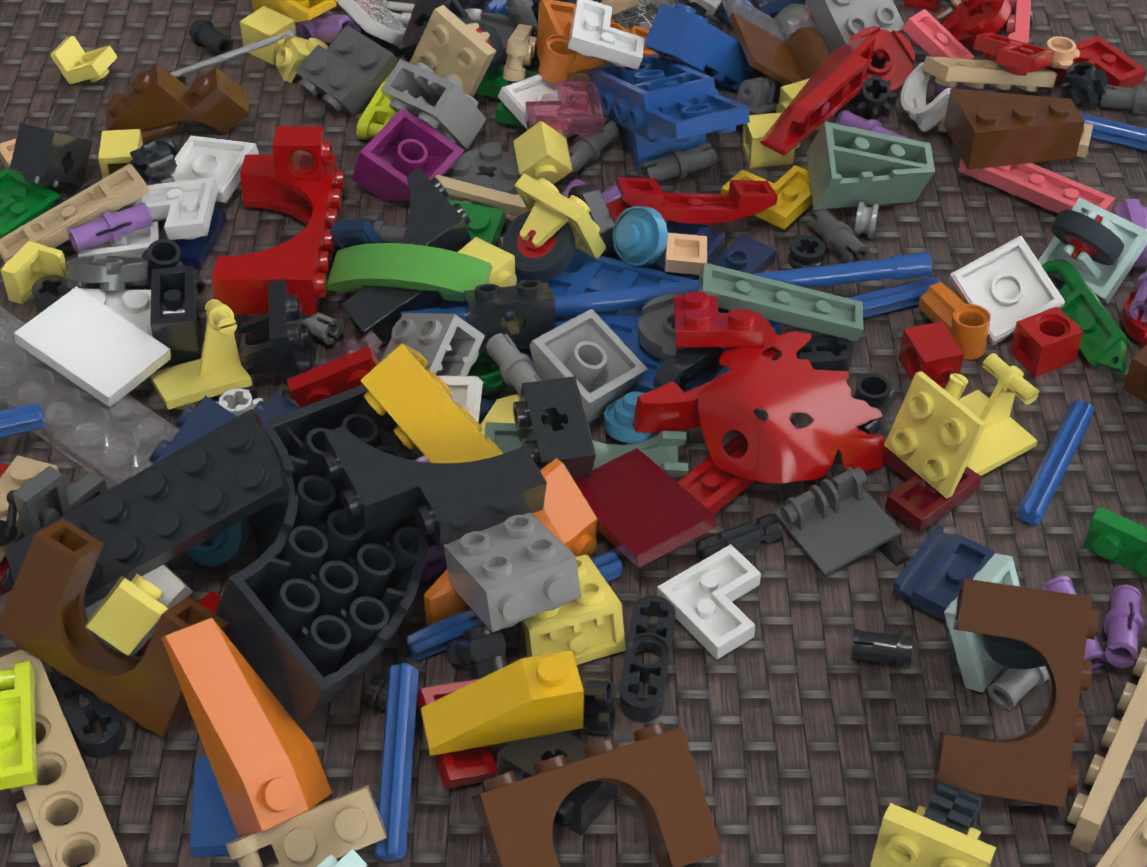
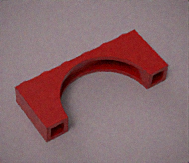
[211,155,345,315]

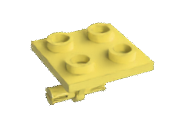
[149,299,252,410]
[960,353,1039,476]
[884,372,986,498]

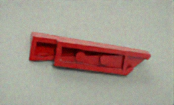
[760,35,876,156]

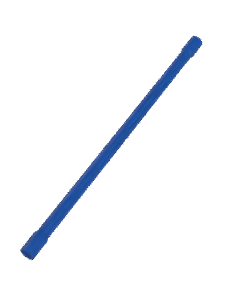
[401,252,932,321]

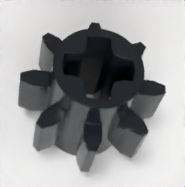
[1060,62,1108,107]
[850,75,897,120]
[129,141,177,185]

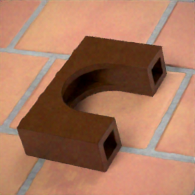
[0,518,229,737]
[933,578,1098,807]
[471,722,723,867]

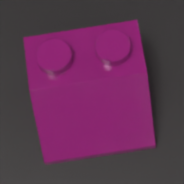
[352,108,464,201]

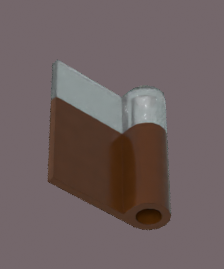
[721,0,830,86]

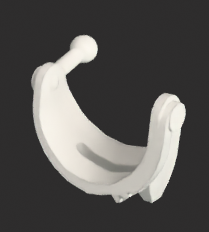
[900,62,953,132]

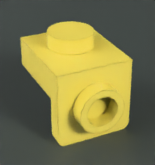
[51,36,117,85]
[275,36,328,83]
[0,241,66,305]

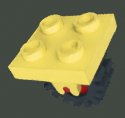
[870,780,996,867]

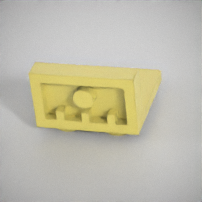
[520,555,626,665]

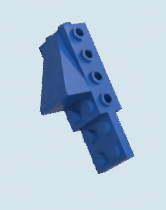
[588,54,750,175]

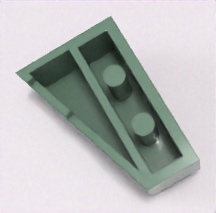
[806,121,935,210]

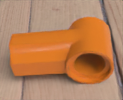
[538,34,610,84]
[919,282,991,360]

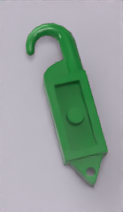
[1041,259,1131,373]

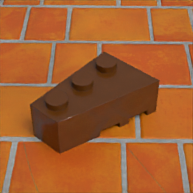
[944,89,1085,170]

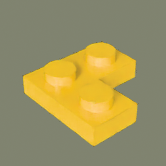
[721,165,813,230]

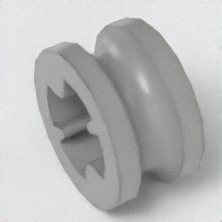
[854,201,879,239]

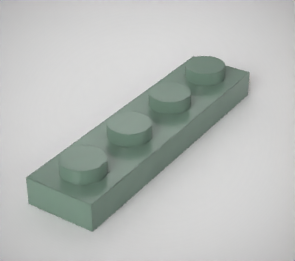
[698,262,864,342]

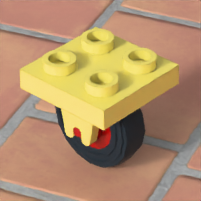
[502,173,606,281]

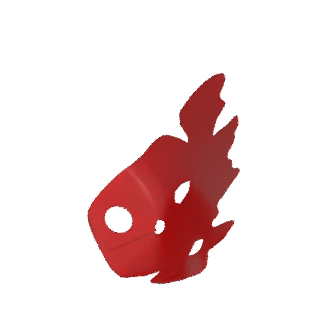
[697,317,886,484]

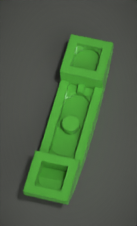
[327,243,493,302]

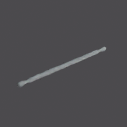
[170,29,295,78]

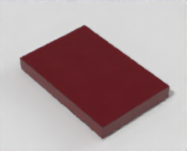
[573,448,716,568]

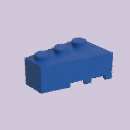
[644,2,752,92]

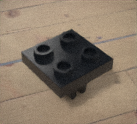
[240,279,314,400]

